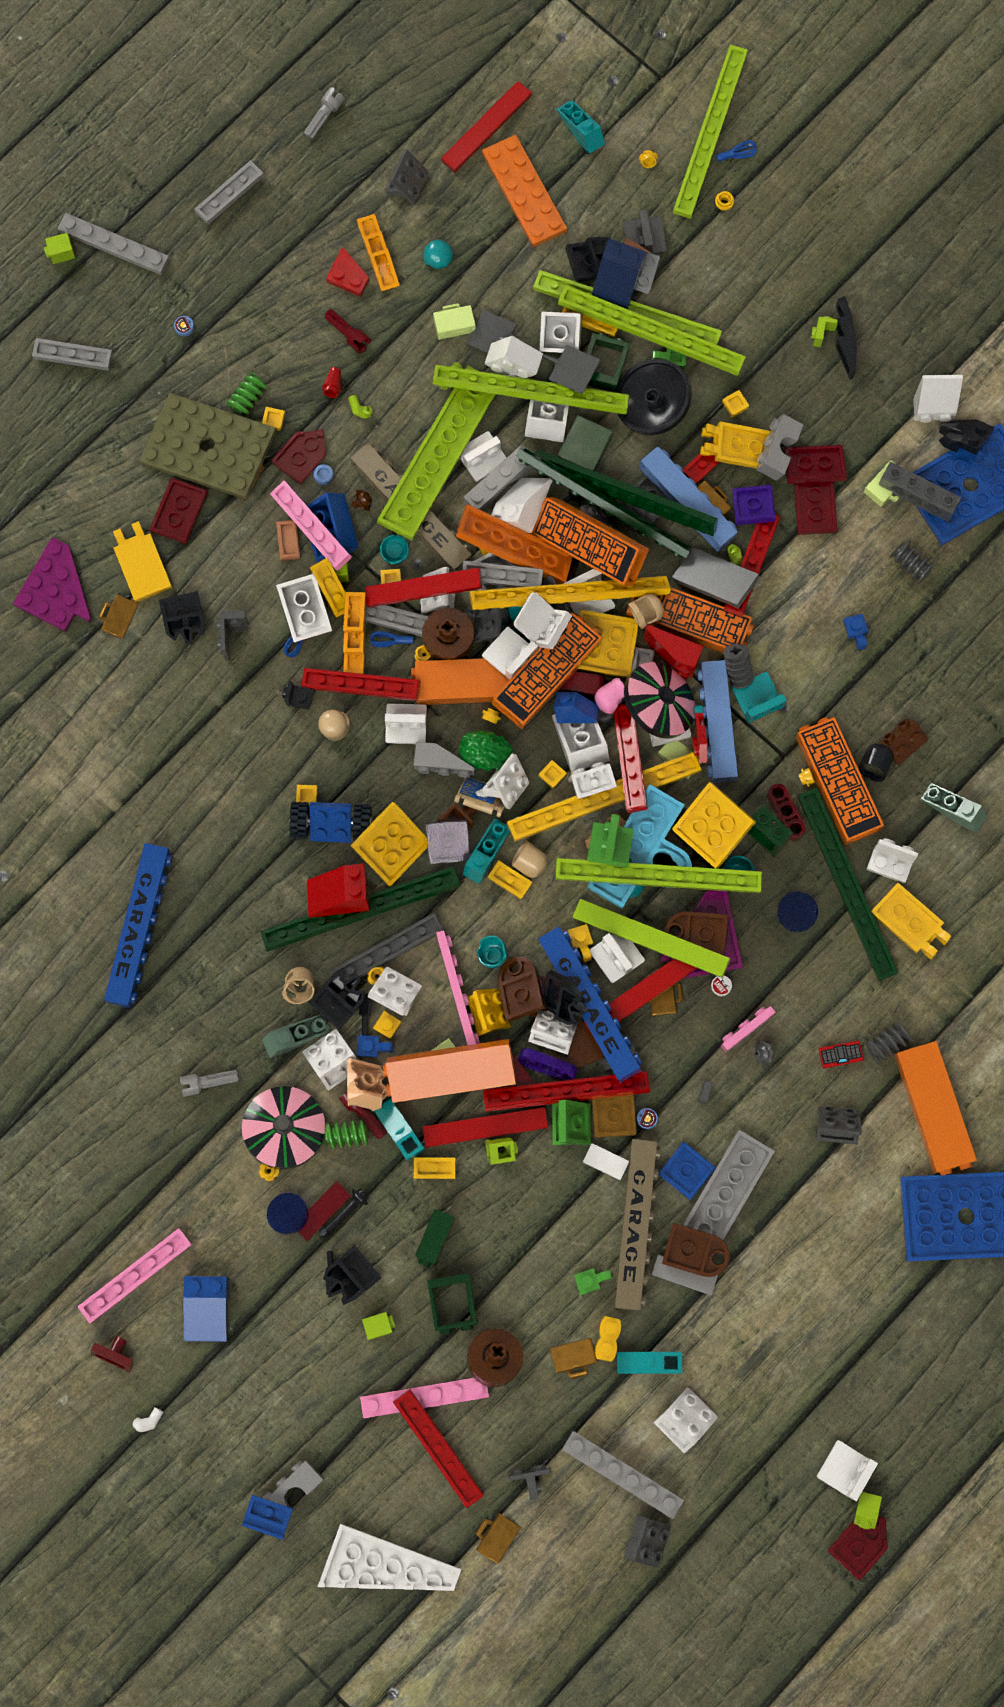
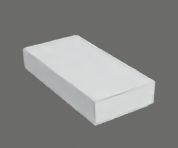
[583,1143,629,1180]

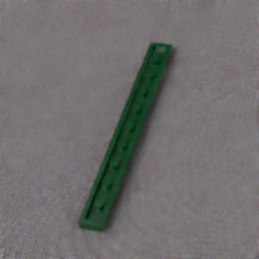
[516,445,692,558]
[534,450,718,536]
[797,788,898,982]
[260,866,460,952]

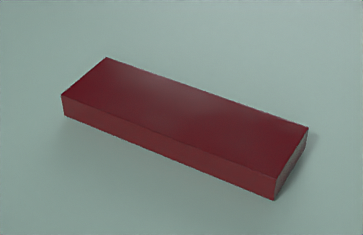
[292,1181,351,1242]

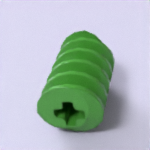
[226,371,268,415]
[325,1120,368,1149]

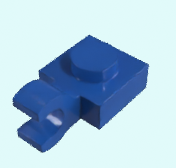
[843,614,869,650]
[357,1035,394,1058]

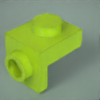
[811,316,838,347]

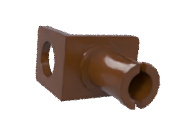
[437,803,479,830]

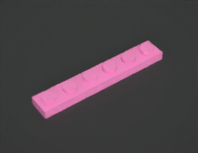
[270,481,352,571]
[436,930,480,1045]
[78,1228,192,1324]
[360,1378,489,1418]

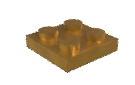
[592,1095,636,1138]

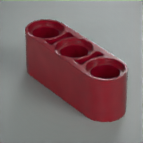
[557,671,605,699]
[767,783,805,841]

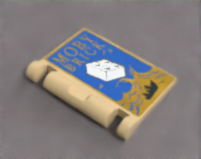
[454,777,505,817]

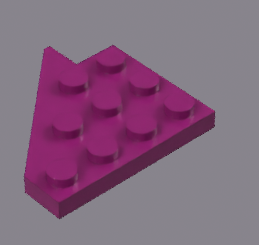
[13,537,91,632]
[660,890,743,979]

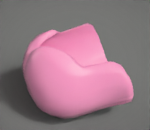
[595,678,624,714]

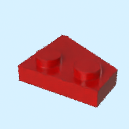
[326,248,369,297]
[692,713,707,763]

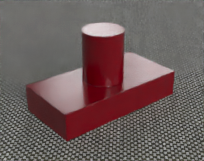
[91,1336,133,1373]

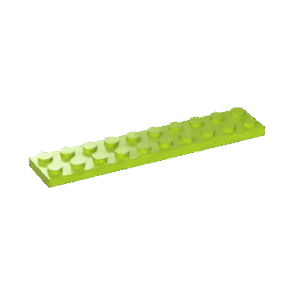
[377,365,496,541]

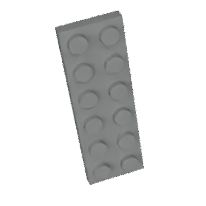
[683,1130,775,1258]

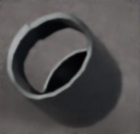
[858,743,894,782]

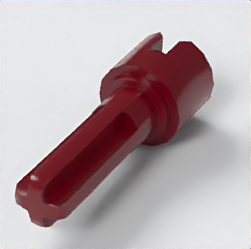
[325,309,371,354]
[339,1092,387,1139]

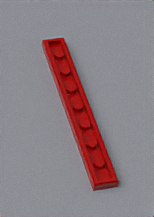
[483,1071,650,1112]

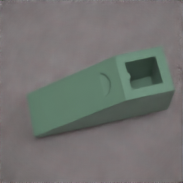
[921,783,987,833]
[262,1014,331,1058]

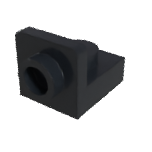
[282,682,314,710]

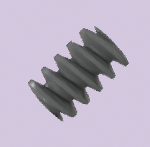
[890,541,934,584]
[723,644,754,689]
[866,1022,914,1065]

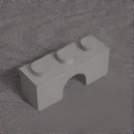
[756,414,803,480]
[262,1460,324,1510]

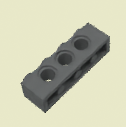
[879,461,961,522]

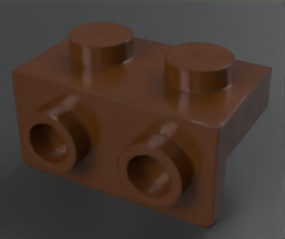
[879,719,928,765]

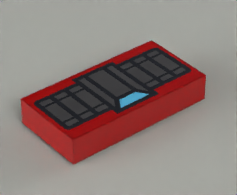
[818,1041,864,1069]

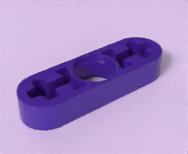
[518,1048,577,1081]

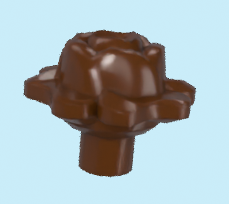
[352,489,372,511]

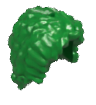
[459,730,514,771]

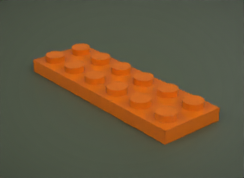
[482,134,567,248]
[455,504,572,584]

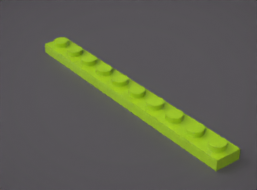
[673,45,748,219]
[533,270,722,345]
[558,285,746,376]
[433,365,629,414]
[555,858,762,893]

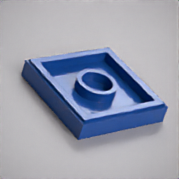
[658,1141,716,1200]

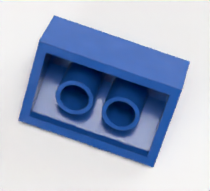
[307,492,359,563]

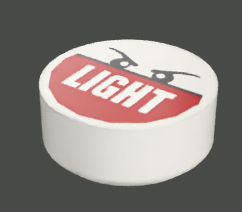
[711,976,732,997]

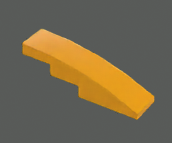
[356,214,400,292]
[343,592,366,674]

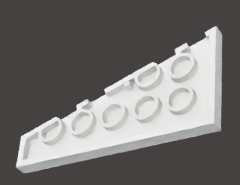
[318,1524,461,1591]

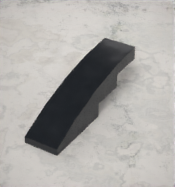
[835,296,857,380]

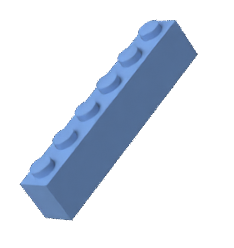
[638,447,738,553]
[697,660,738,783]

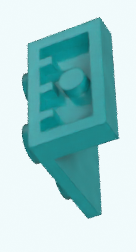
[731,672,787,724]

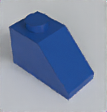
[554,692,599,723]

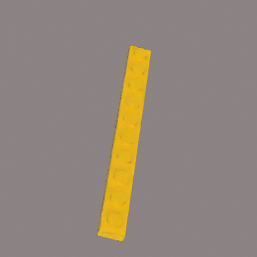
[469,576,671,610]
[507,752,702,842]

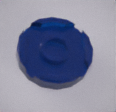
[777,892,818,933]
[267,1193,308,1235]

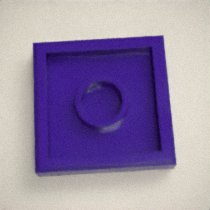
[732,485,775,525]

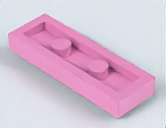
[721,1006,776,1053]

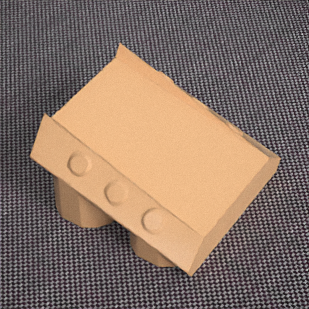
[347,1058,388,1111]

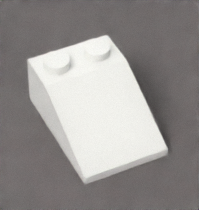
[913,375,963,423]
[525,400,569,442]
[491,478,552,533]
[276,574,332,643]
[552,714,610,773]

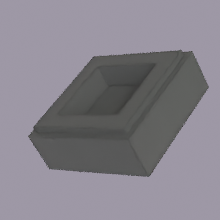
[698,1081,713,1104]

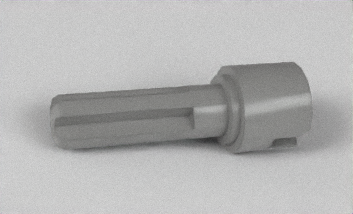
[304,87,345,139]
[179,1070,239,1097]

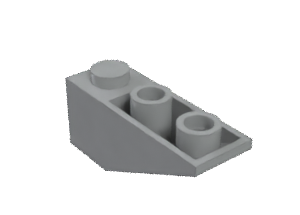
[414,742,475,778]

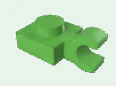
[652,348,686,370]
[574,1268,612,1295]

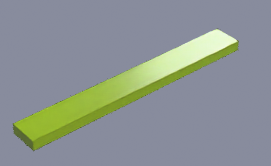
[572,899,731,978]

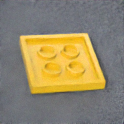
[577,610,638,678]
[672,782,756,869]
[350,802,431,887]

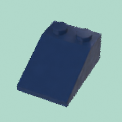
[592,239,647,309]

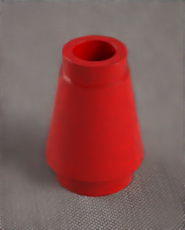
[322,367,341,398]

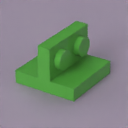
[587,814,634,868]
[552,1100,591,1146]

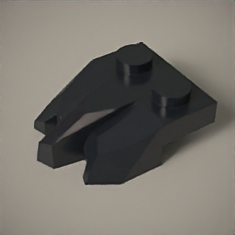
[565,237,610,282]
[938,419,994,455]
[159,591,205,644]
[309,969,365,1030]
[543,970,588,1025]
[323,1246,382,1305]

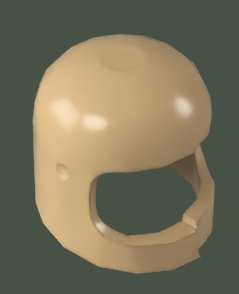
[628,594,664,629]
[318,709,350,741]
[512,840,548,878]
[282,967,314,1004]

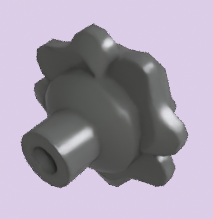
[753,1040,775,1066]

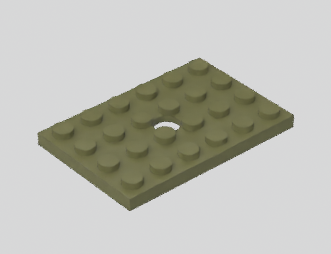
[139,393,277,500]

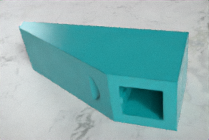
[556,100,605,154]
[463,818,510,884]
[374,1099,425,1162]
[617,1352,682,1374]

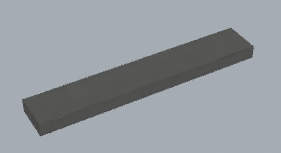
[328,912,445,980]

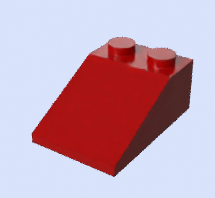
[644,624,703,679]
[307,863,370,918]

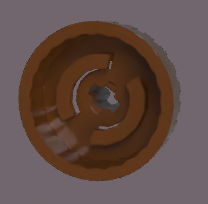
[422,608,474,660]
[467,1329,523,1387]

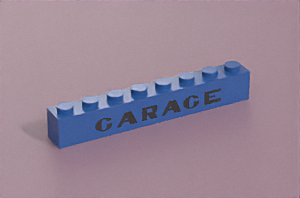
[104,843,173,1008]
[538,927,642,1083]

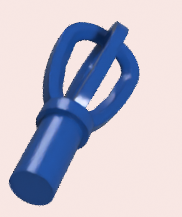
[716,140,757,162]
[370,631,413,647]
[284,636,303,658]

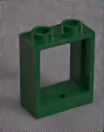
[586,333,630,393]
[747,805,793,857]
[427,1273,477,1335]

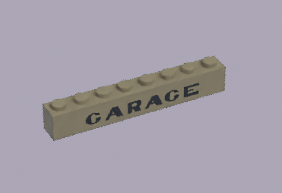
[350,443,472,572]
[614,1139,660,1311]

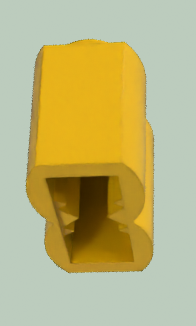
[595,1316,621,1362]

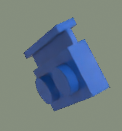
[241,1495,293,1540]

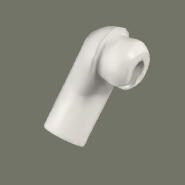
[133,1407,164,1432]

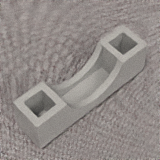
[463,446,534,512]

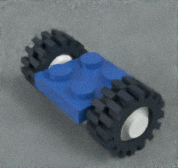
[289,802,372,843]

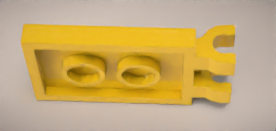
[700,421,771,469]
[113,521,172,602]
[871,883,951,960]

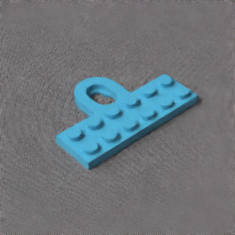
[587,784,692,909]

